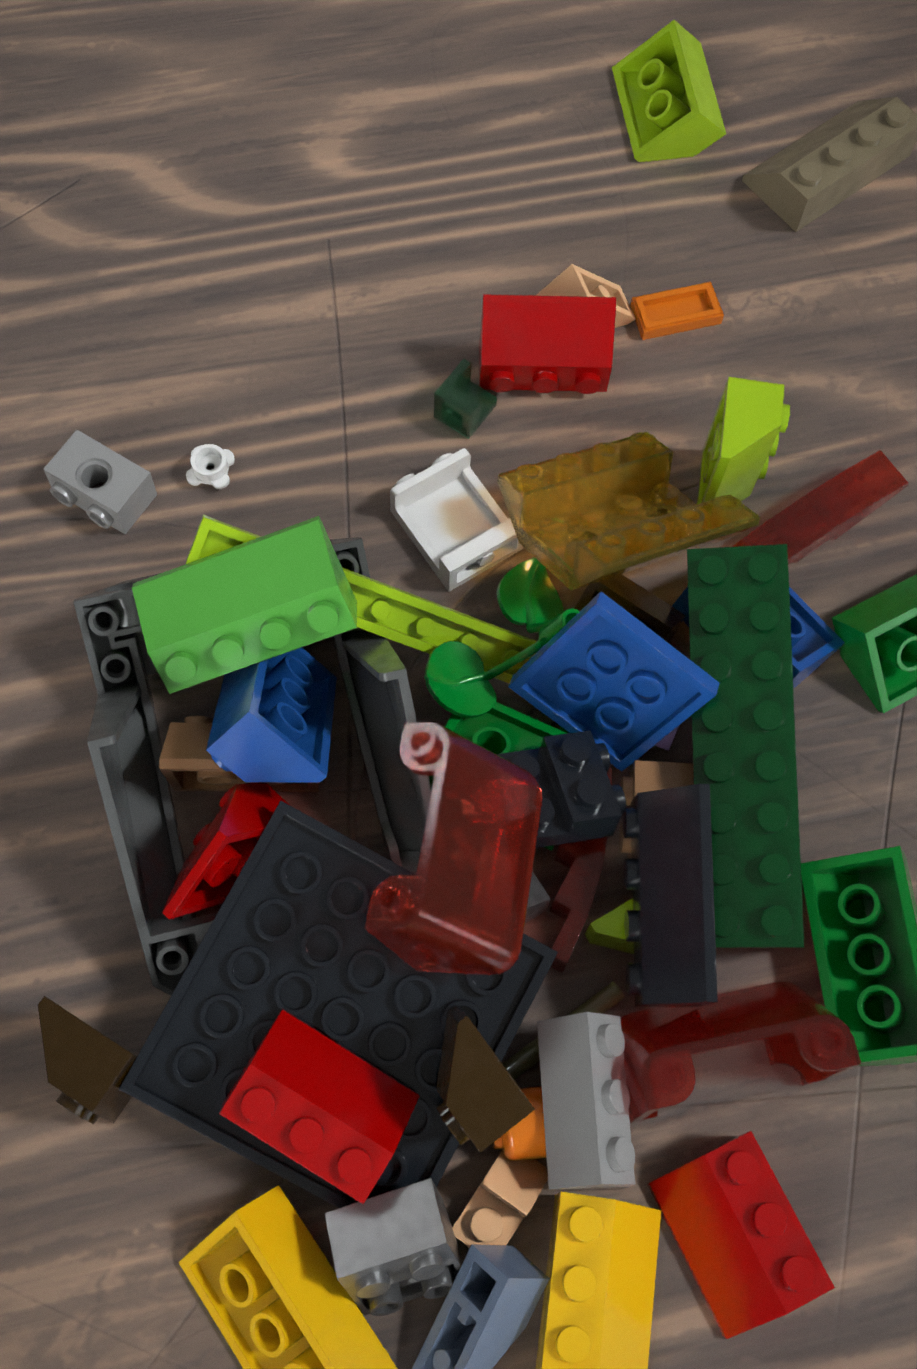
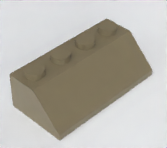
[742,97,917,232]

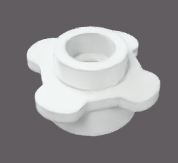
[186,444,235,489]

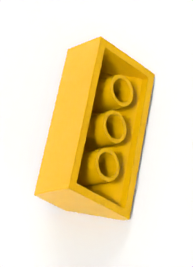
[178,1185,398,1369]
[535,1191,661,1369]

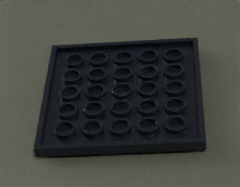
[119,801,558,1208]

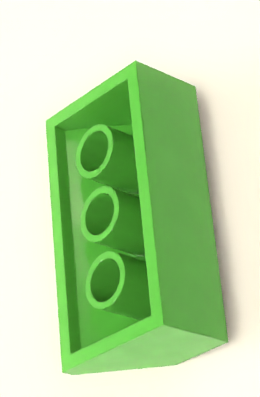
[132,516,357,694]

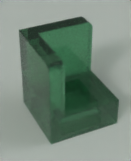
[434,359,497,439]

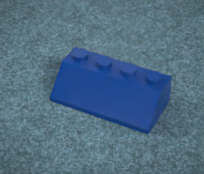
[206,647,337,783]

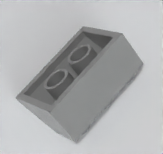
[537,1012,635,1190]

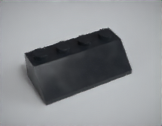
[622,784,718,1008]

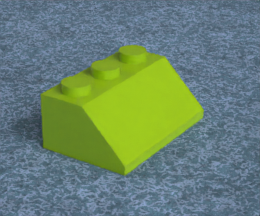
[612,20,726,162]
[695,377,790,527]

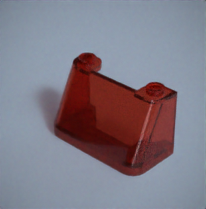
[365,722,543,975]
[620,982,862,1124]

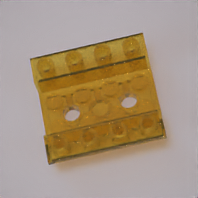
[497,432,760,591]

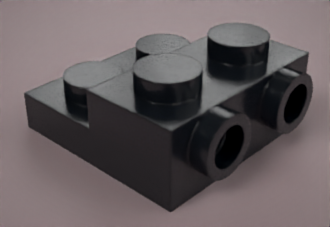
[489,730,626,851]

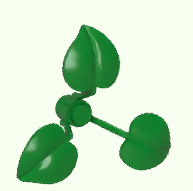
[424,556,580,733]

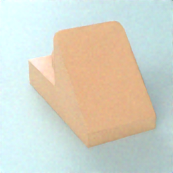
[452,1151,548,1248]

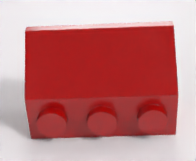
[479,294,616,394]
[219,1008,419,1204]
[647,1131,835,1339]

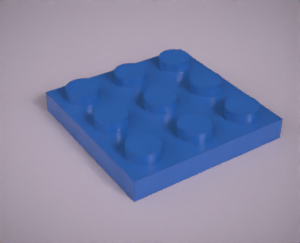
[508,591,719,772]

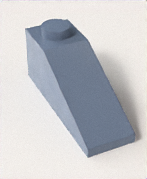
[412,1244,550,1369]

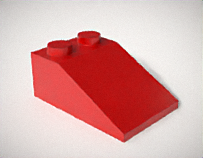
[162,782,291,920]

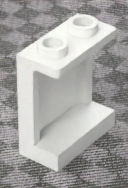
[390,448,527,592]

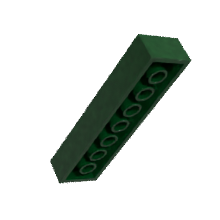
[687,544,804,948]

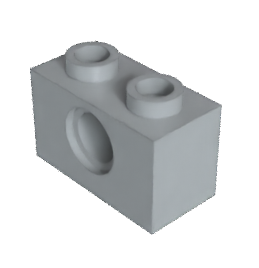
[43,430,157,534]

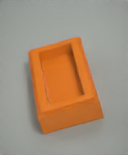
[630,282,724,340]

